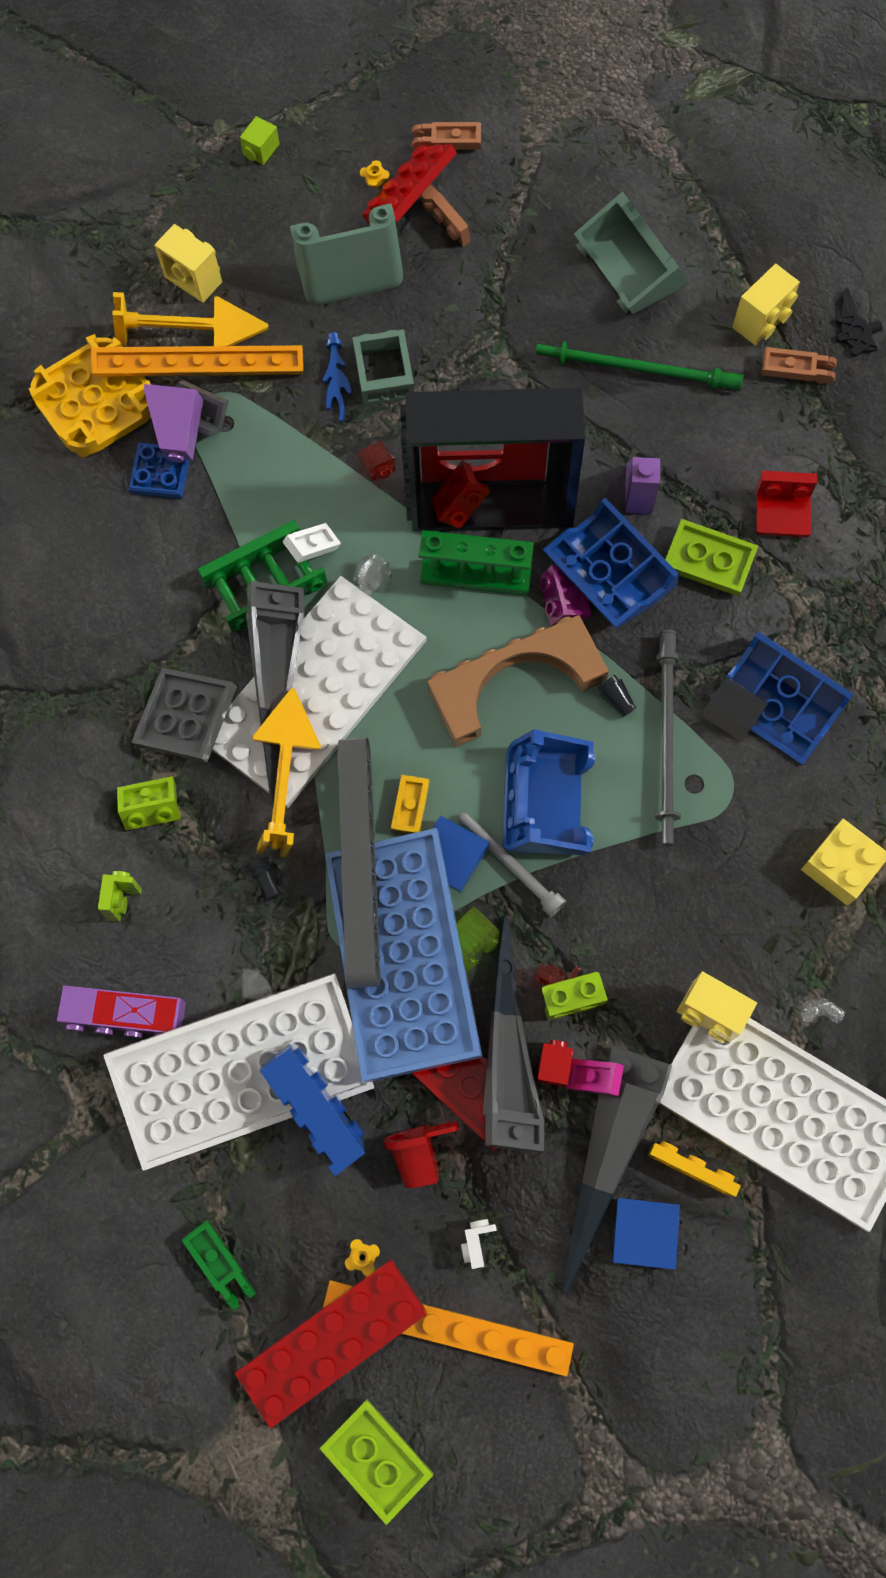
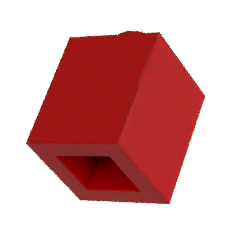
[536,1040,574,1088]

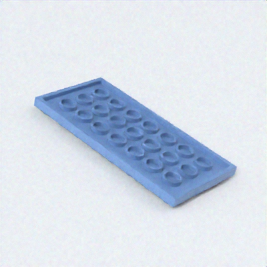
[325,828,482,1083]

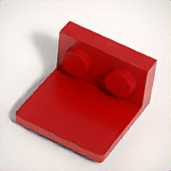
[756,471,817,538]

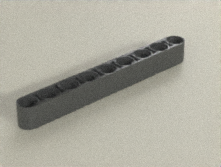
[338,737,381,989]

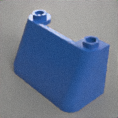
[503,729,595,855]

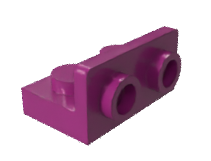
[539,565,592,626]

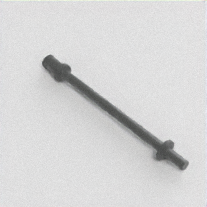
[655,630,681,846]

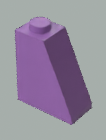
[144,384,203,463]
[625,457,660,514]

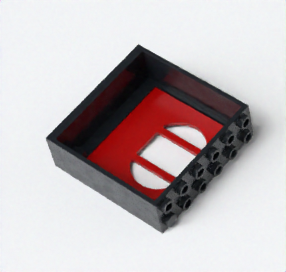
[400,388,585,531]

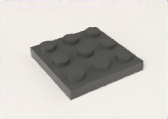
[131,668,237,763]

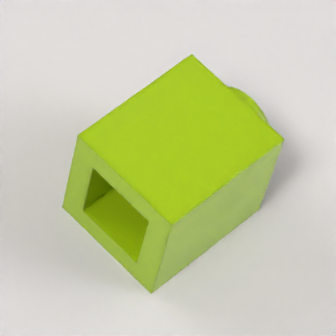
[240,116,280,165]

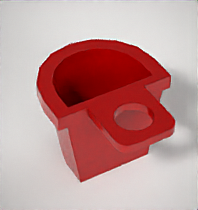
[383,1121,459,1188]

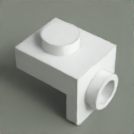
[461,1219,497,1269]

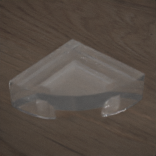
[243,969,273,1000]

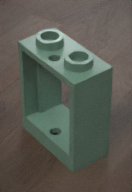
[353,329,414,406]

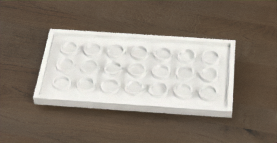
[212,576,427,808]
[103,973,374,1171]
[659,1018,886,1232]

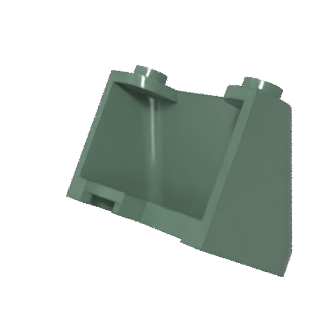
[574,191,689,314]
[290,203,403,305]

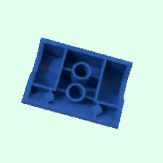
[543,498,679,629]
[709,632,854,765]

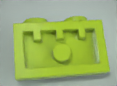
[117,776,181,830]
[98,871,142,922]
[542,972,608,1021]

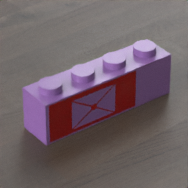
[57,985,186,1038]

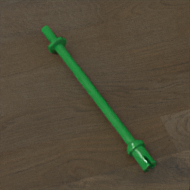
[536,341,744,391]

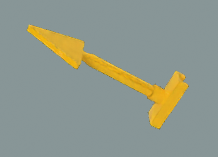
[112,292,269,346]
[252,688,321,858]

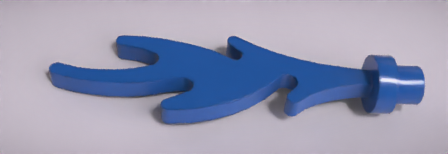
[323,332,352,423]

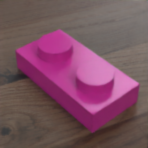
[566,1058,624,1096]

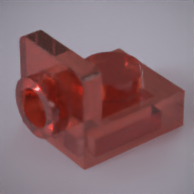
[358,440,396,481]
[534,964,581,986]

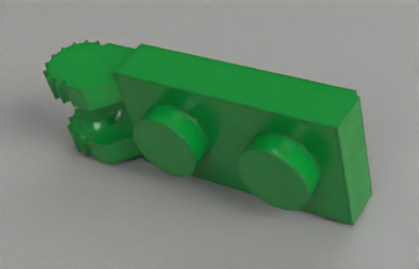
[182,1220,256,1311]

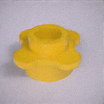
[360,161,389,188]
[345,1239,380,1276]

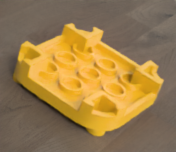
[29,334,151,458]

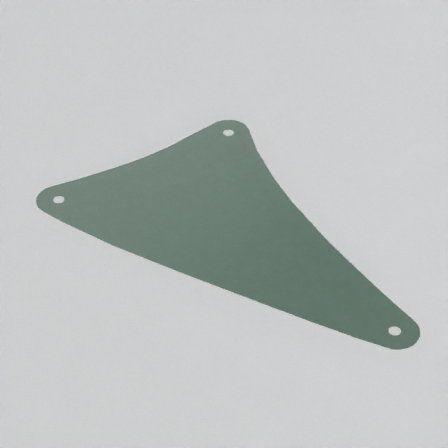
[195,392,734,947]

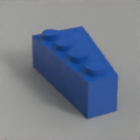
[260,1044,365,1176]

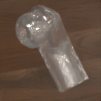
[799,998,846,1024]

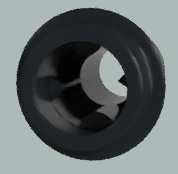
[597,675,637,718]

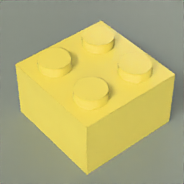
[154,224,222,303]
[732,264,800,346]
[801,819,886,906]
[676,971,757,1043]

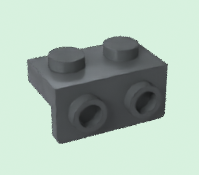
[177,380,229,436]

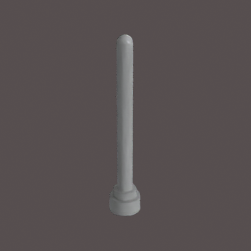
[459,813,567,918]

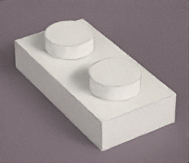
[283,523,341,563]

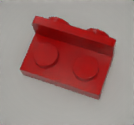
[431,460,490,528]

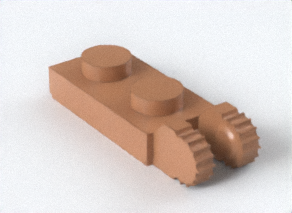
[412,122,481,150]
[421,184,470,247]
[761,347,837,384]

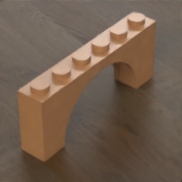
[427,615,609,747]

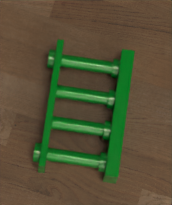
[198,519,328,632]
[419,530,534,596]

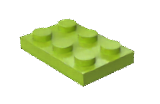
[665,519,758,596]
[320,1399,434,1525]

